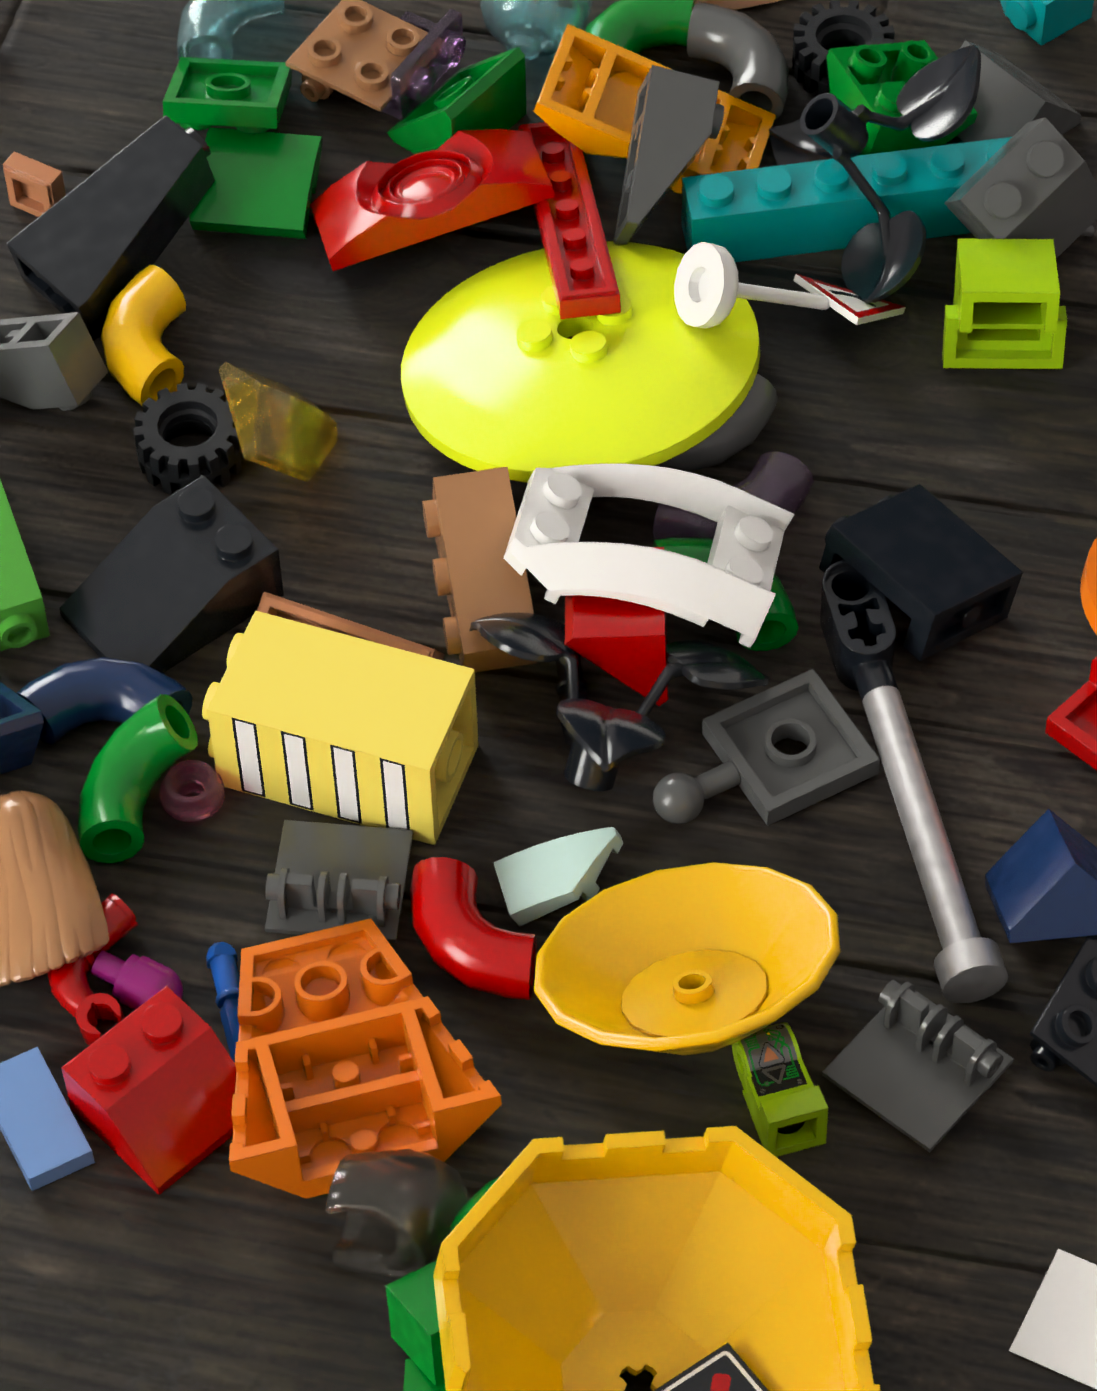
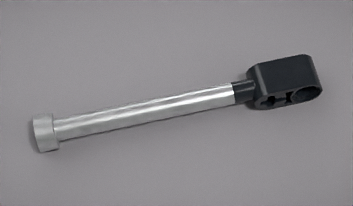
[820,560,1008,1003]

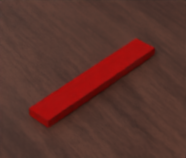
[518,122,621,319]

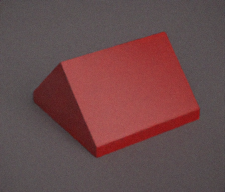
[565,547,668,706]

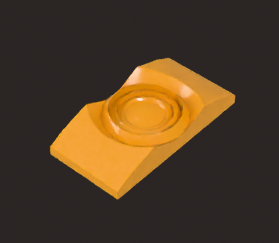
[534,24,776,194]

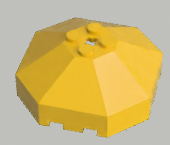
[433,1126,881,1391]

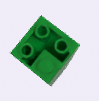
[826,40,978,156]

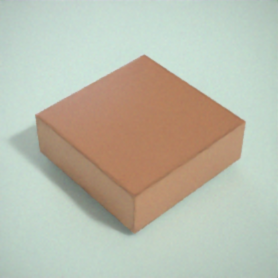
[3,152,66,217]

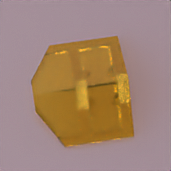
[219,362,338,482]

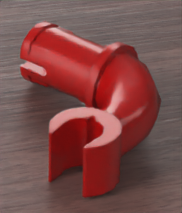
[48,893,138,1046]

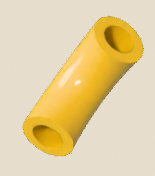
[101,265,186,406]

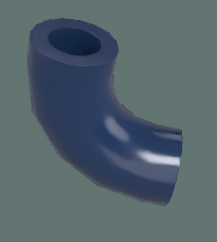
[16,657,193,745]

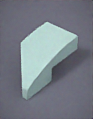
[493,827,623,926]

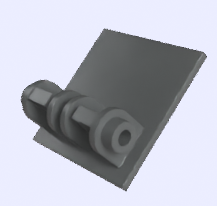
[265,820,413,943]
[822,980,1014,1153]

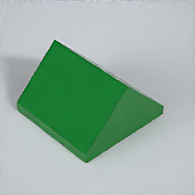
[387,47,527,154]

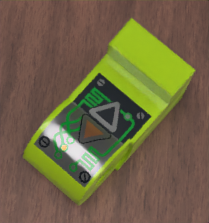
[732,1022,828,1157]

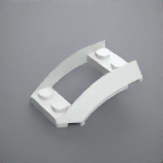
[504,463,795,648]

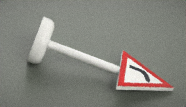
[674,242,906,329]

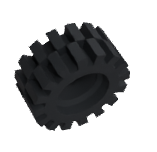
[792,0,895,95]

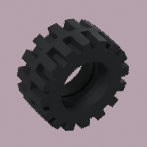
[133,383,245,495]

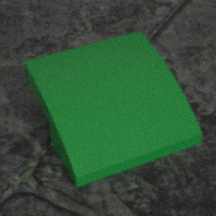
[189,127,323,239]

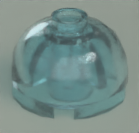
[480,0,594,60]

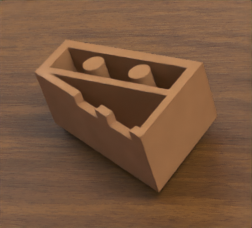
[422,467,537,672]

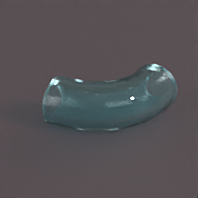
[176,0,285,60]

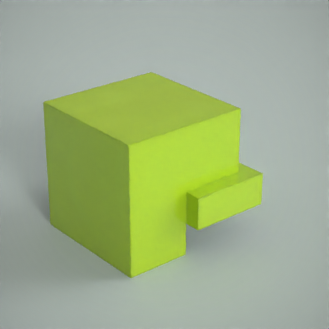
[942,239,1067,369]

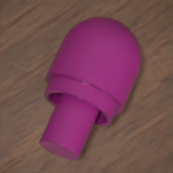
[91,950,183,1010]

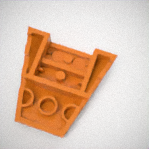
[229,918,502,1199]

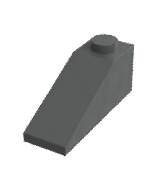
[614,65,724,244]
[0,312,108,411]

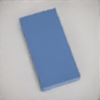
[0,1047,95,1191]

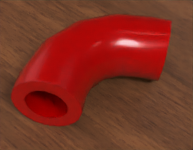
[410,857,537,1000]

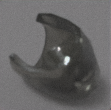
[325,1149,468,1278]

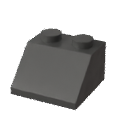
[944,117,1097,258]

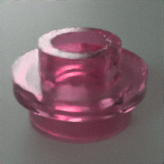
[160,760,225,822]

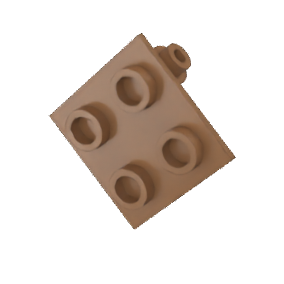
[286,0,442,112]

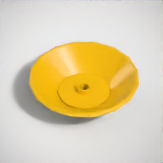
[534,862,840,1055]

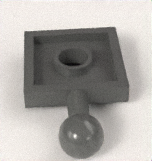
[653,669,880,826]

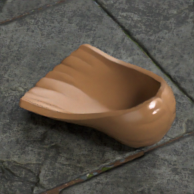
[0,790,109,987]

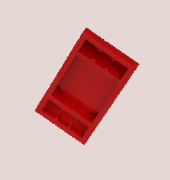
[310,129,555,271]

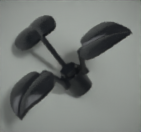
[769,45,981,304]
[469,612,770,791]

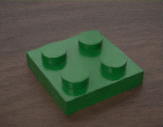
[163,57,292,133]

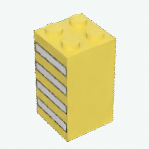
[202,610,479,845]

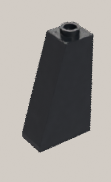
[6,115,215,341]

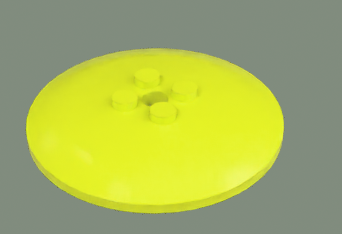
[401,241,760,483]

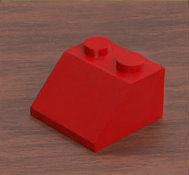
[61,985,236,1195]

